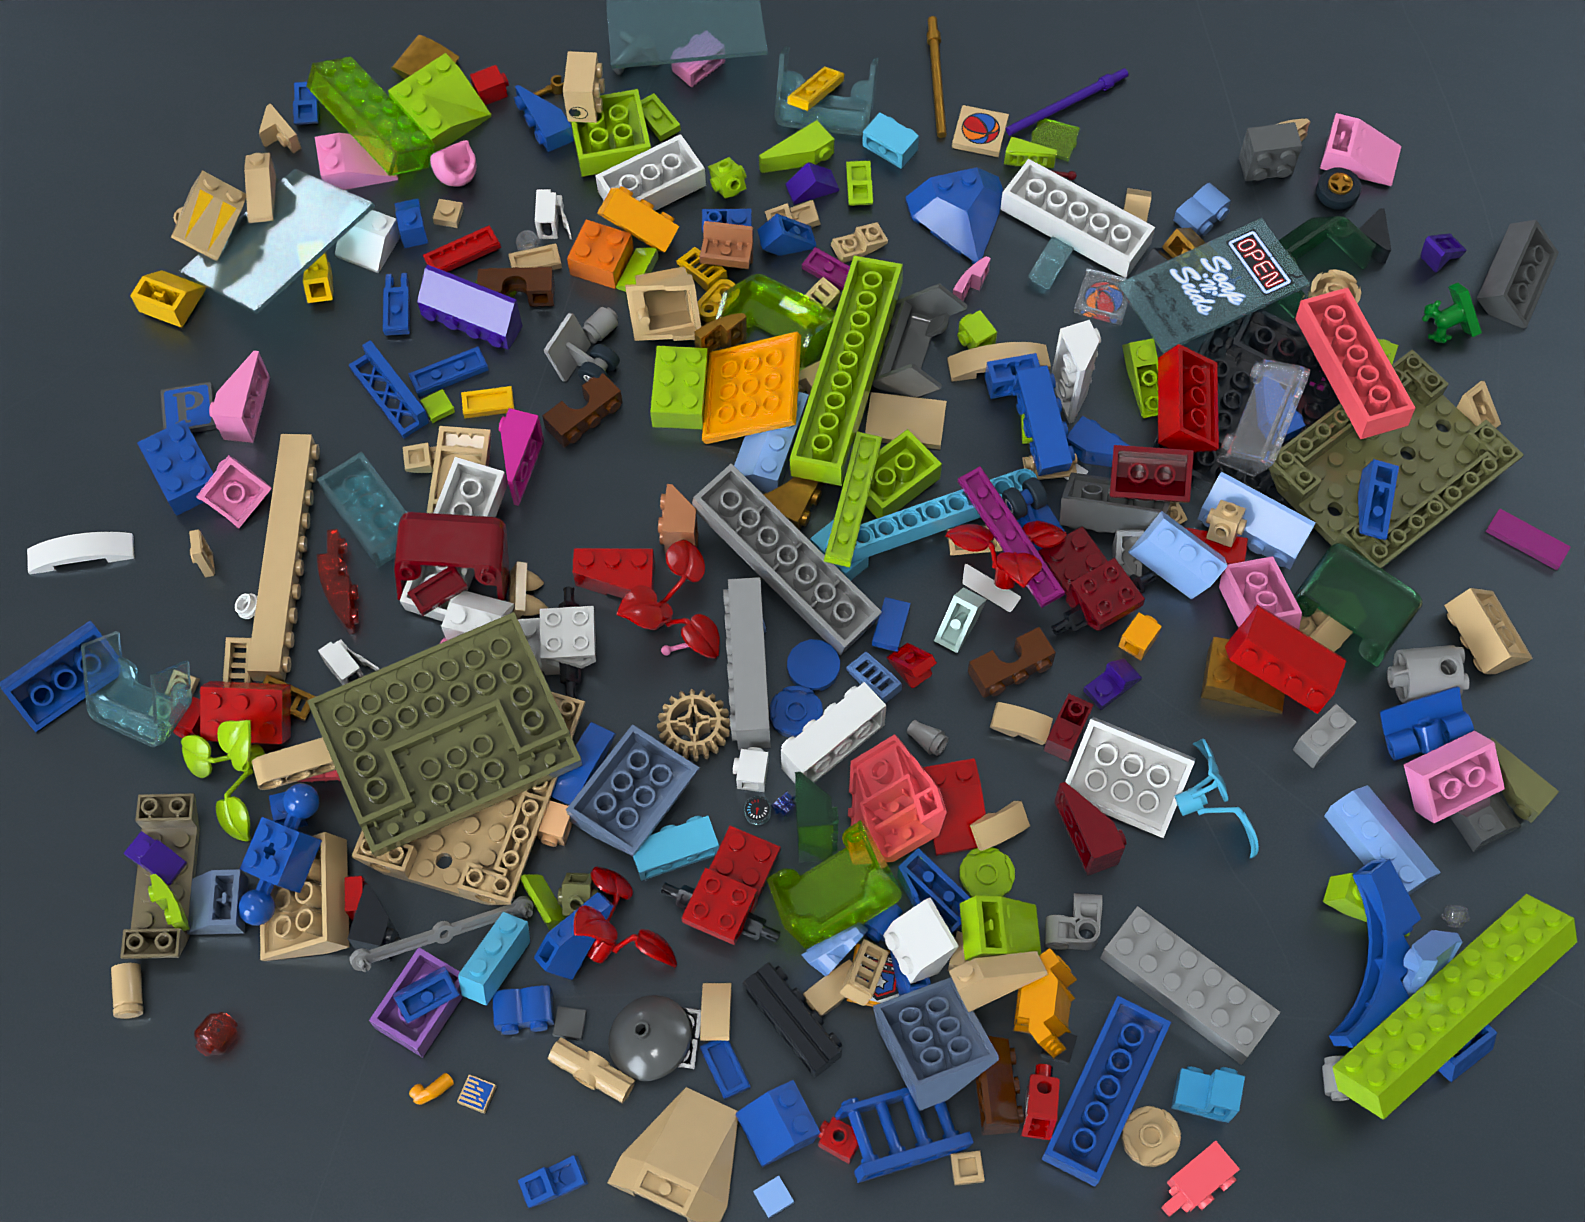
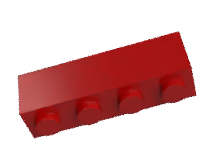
[1158,344,1219,452]
[1225,604,1346,714]

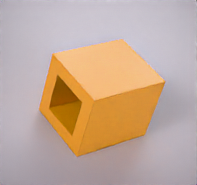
[1118,612,1162,660]

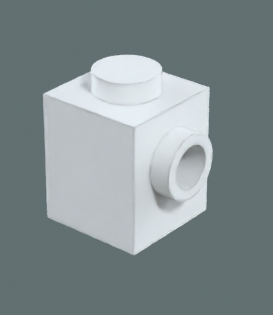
[733,747,769,792]

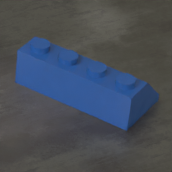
[0,620,127,732]

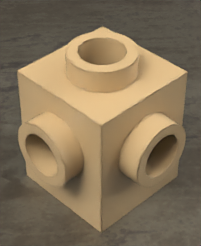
[1206,500,1247,547]

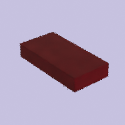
[407,567,468,616]

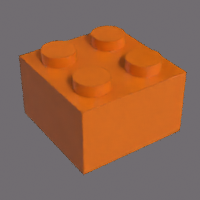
[567,219,634,289]

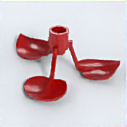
[945,521,1067,589]
[617,539,720,659]
[574,866,677,969]

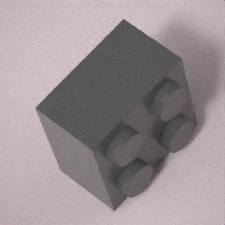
[1239,122,1302,181]

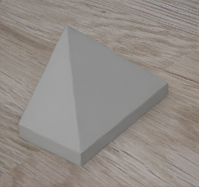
[1112,530,1144,577]

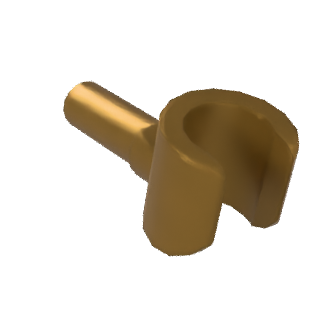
[533,75,564,97]

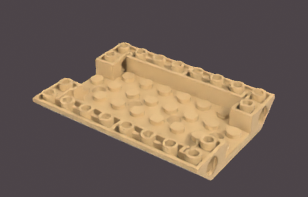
[352,692,585,905]

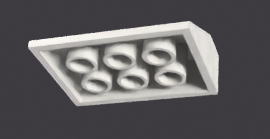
[1065,717,1196,838]

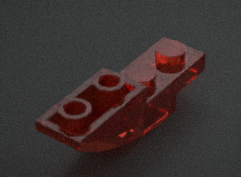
[317,529,359,634]

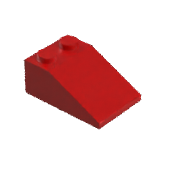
[923,758,986,856]

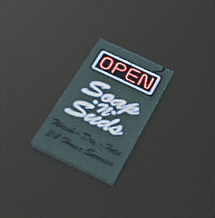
[1117,218,1310,354]

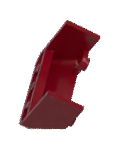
[394,512,510,601]

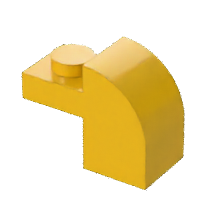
[298,243,334,303]

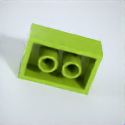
[650,346,708,429]
[866,429,942,519]

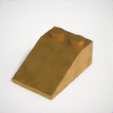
[1201,637,1285,714]

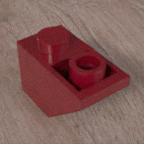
[1044,694,1094,762]

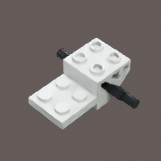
[518,586,596,699]

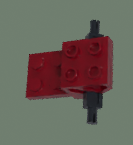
[1038,526,1157,636]

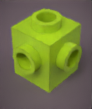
[708,157,747,198]

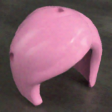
[430,140,477,187]

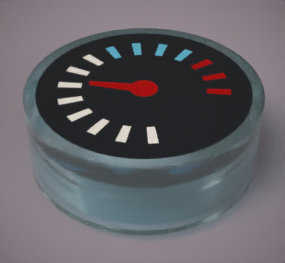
[744,796,771,825]

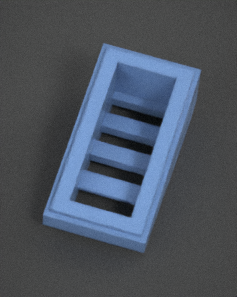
[846,652,902,704]

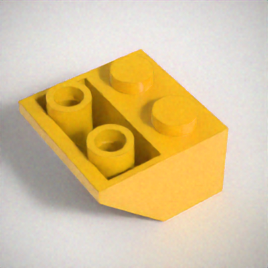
[130,270,206,328]

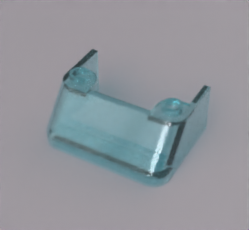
[774,46,879,136]
[81,631,192,747]

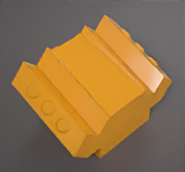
[1013,948,1077,1058]

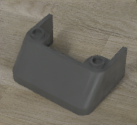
[872,283,968,397]

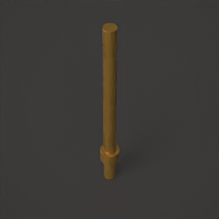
[927,16,947,138]

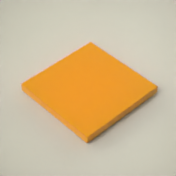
[702,332,801,444]

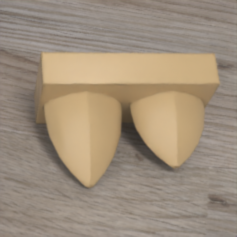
[508,561,548,619]

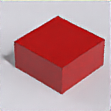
[344,876,368,921]

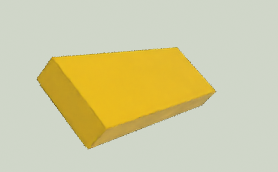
[787,66,844,111]

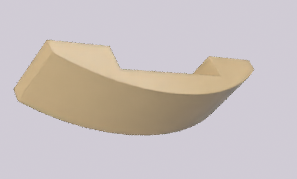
[947,342,1051,382]

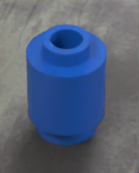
[863,899,903,943]

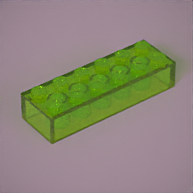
[306,56,435,176]

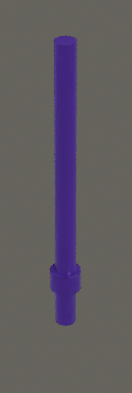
[1006,68,1128,136]

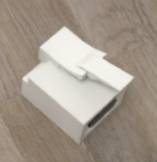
[535,189,572,240]
[318,640,379,685]

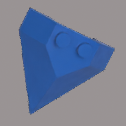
[905,167,1003,264]

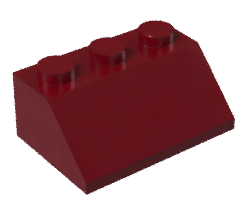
[1110,445,1194,503]

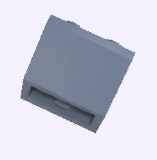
[187,869,249,935]

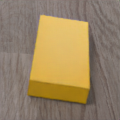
[461,386,515,419]

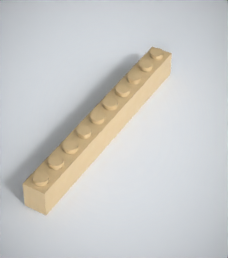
[247,434,320,682]

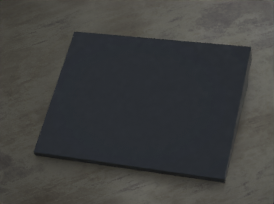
[1151,297,1340,512]

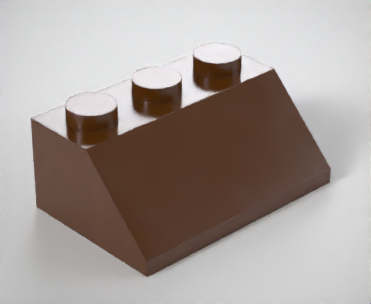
[975,1036,1024,1136]

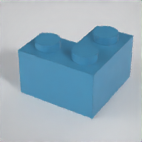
[1171,1066,1245,1123]

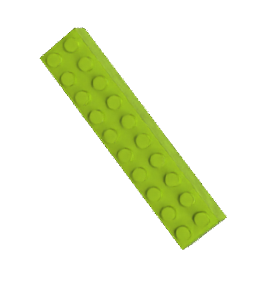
[790,256,903,486]
[1332,894,1577,1120]

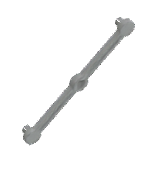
[350,896,534,972]

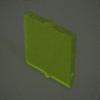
[1031,118,1080,161]

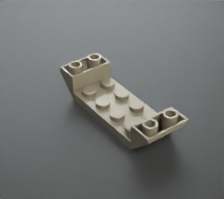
[120,793,200,959]

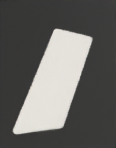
[962,564,1021,612]

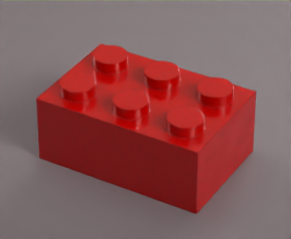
[200,681,291,744]

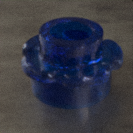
[771,791,796,816]

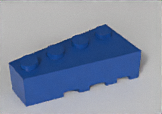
[1011,365,1075,476]

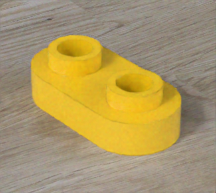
[698,279,737,322]

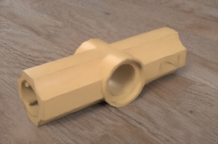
[548,1037,635,1104]

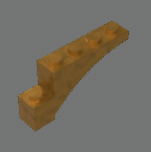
[763,477,828,530]

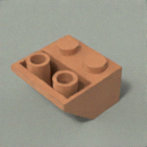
[658,484,699,554]

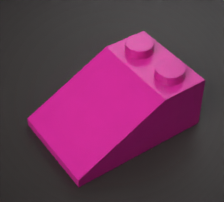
[499,408,544,506]

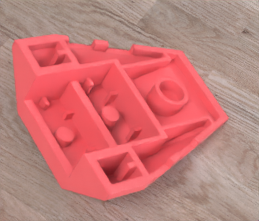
[847,734,947,865]

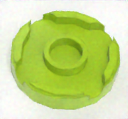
[959,847,1015,898]

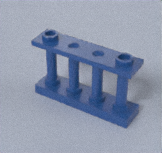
[835,1088,974,1183]

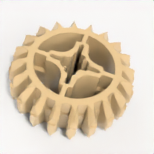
[657,689,730,762]

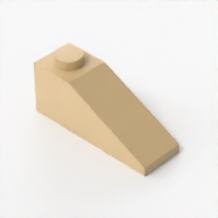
[244,153,276,223]
[949,951,1048,1012]

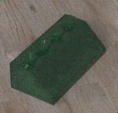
[795,772,838,863]

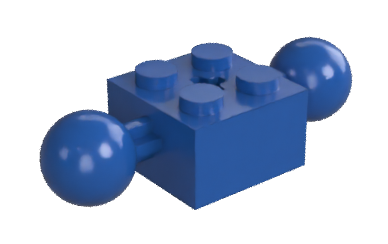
[238,783,322,926]

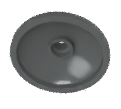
[608,995,692,1081]

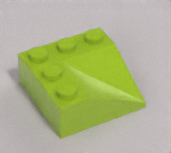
[388,53,491,153]
[571,89,651,177]

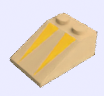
[171,170,246,261]

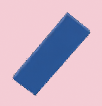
[408,346,489,398]

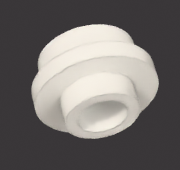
[235,593,257,619]

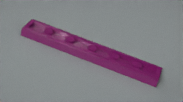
[958,466,1065,608]

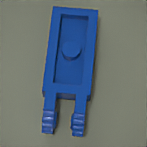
[383,273,410,336]

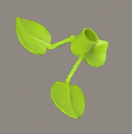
[181,720,265,841]

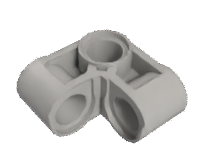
[1045,893,1102,950]

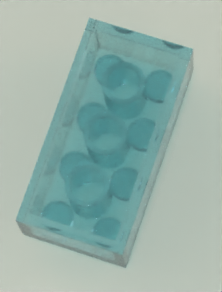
[317,451,407,568]

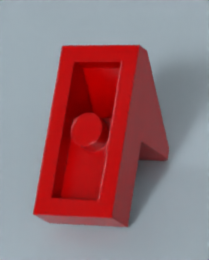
[887,643,937,688]

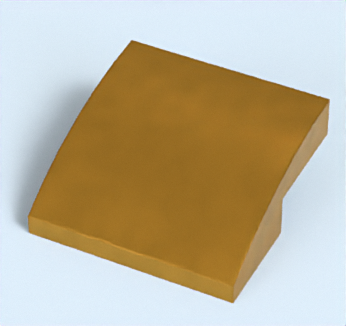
[392,35,459,79]
[694,313,747,356]

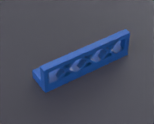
[349,340,429,439]

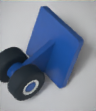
[1002,477,1065,551]

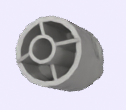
[1387,645,1469,703]

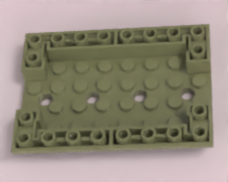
[1266,349,1524,572]

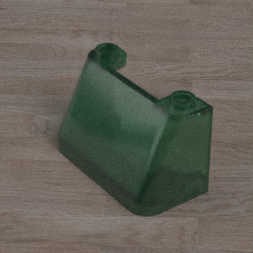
[1293,543,1423,667]

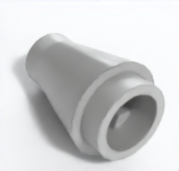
[907,720,949,756]

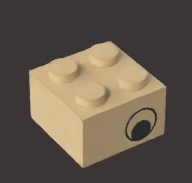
[563,51,605,123]

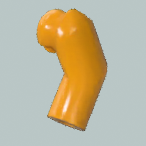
[409,1073,454,1105]

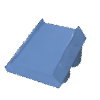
[801,922,869,976]
[1402,930,1463,997]

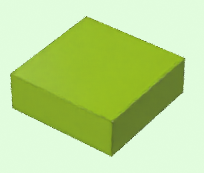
[420,389,455,423]

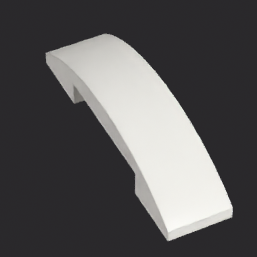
[27,532,135,574]

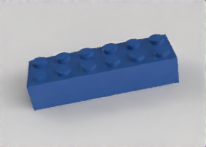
[1041,996,1171,1187]

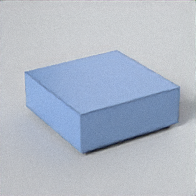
[753,1176,794,1219]

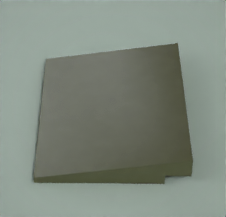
[307,612,583,858]

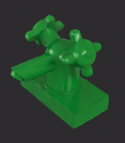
[1422,282,1482,343]

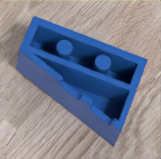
[897,848,970,938]

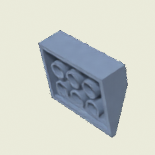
[566,724,700,856]
[873,977,999,1111]

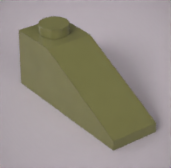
[1490,738,1559,823]

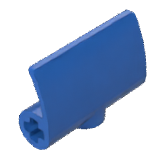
[1380,686,1474,760]

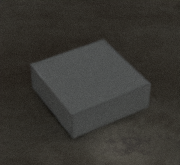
[553,1006,587,1041]

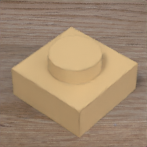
[433,199,464,228]

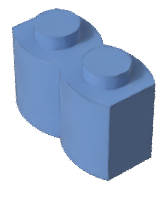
[1173,183,1231,236]

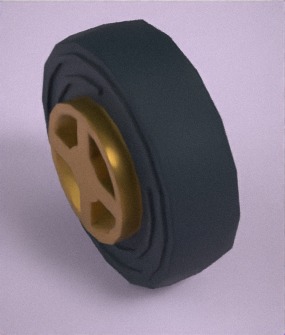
[1316,168,1361,209]

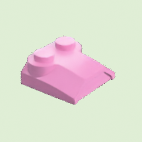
[196,455,272,528]

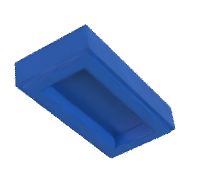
[872,597,911,652]
[700,1040,751,1101]

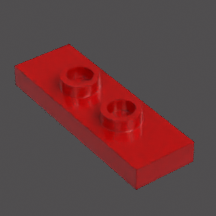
[423,225,501,272]

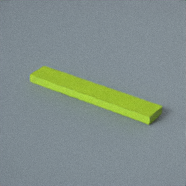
[824,431,882,567]

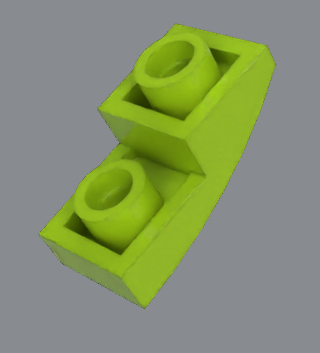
[148,874,190,931]

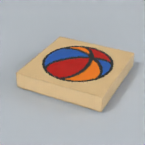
[952,105,1009,157]

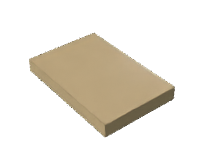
[865,392,946,450]

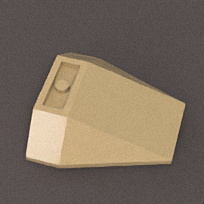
[608,1087,738,1222]

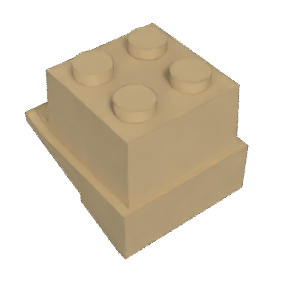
[625,267,701,341]

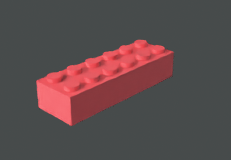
[1295,287,1415,440]

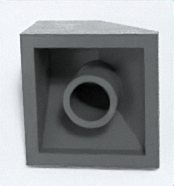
[1450,793,1521,852]

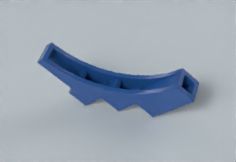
[1329,859,1421,1048]

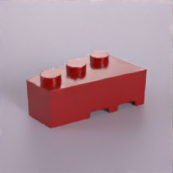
[573,548,655,599]

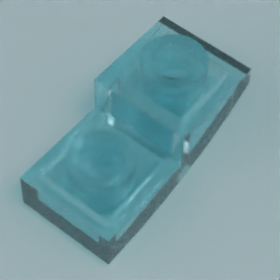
[1028,236,1074,290]

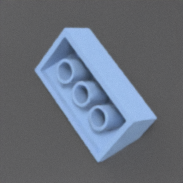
[734,392,809,493]
[1198,472,1315,570]
[1324,785,1441,895]

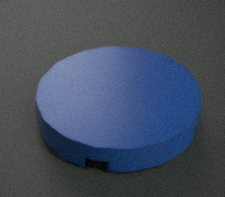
[787,639,840,691]
[769,686,823,738]

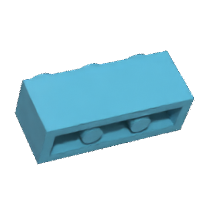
[633,816,719,881]
[458,912,530,1006]

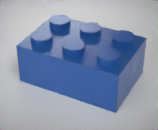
[137,420,213,516]

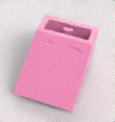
[1320,113,1401,186]

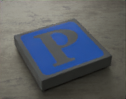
[160,381,217,433]

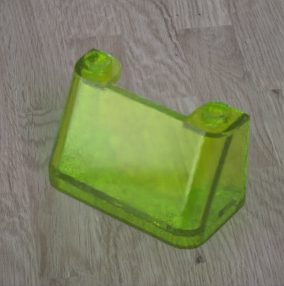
[767,820,902,949]

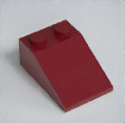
[1054,782,1127,876]

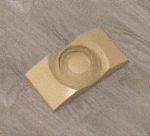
[427,426,491,513]

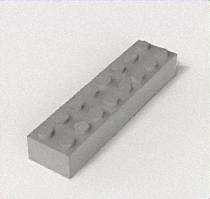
[692,464,882,656]

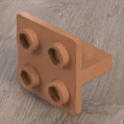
[700,221,753,269]

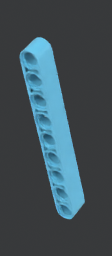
[824,468,1037,567]

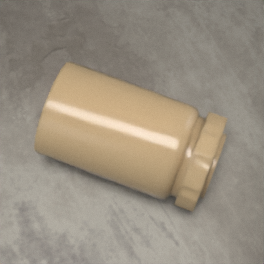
[111,963,143,1019]

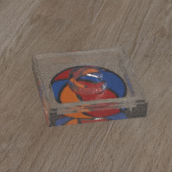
[1073,268,1135,325]

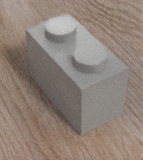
[1293,704,1357,768]

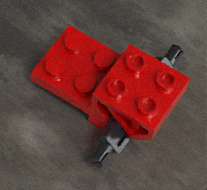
[660,826,781,945]

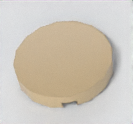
[1121,1106,1181,1167]

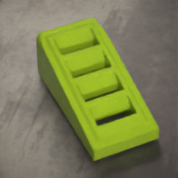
[1004,137,1057,168]

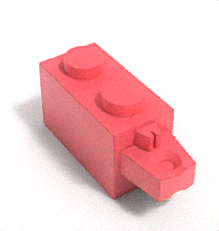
[1161,1141,1240,1217]

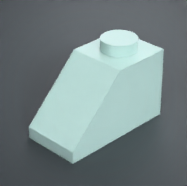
[934,587,987,653]

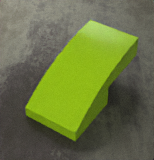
[846,161,873,206]

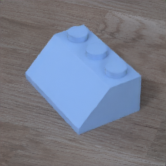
[1128,511,1228,599]

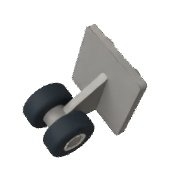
[544,313,620,383]

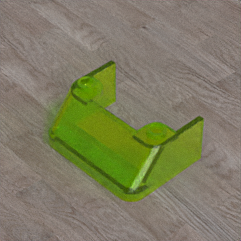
[715,274,836,371]

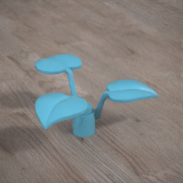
[1174,738,1259,858]

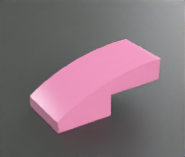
[953,257,991,301]

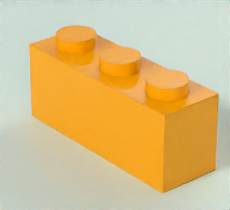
[597,186,680,252]

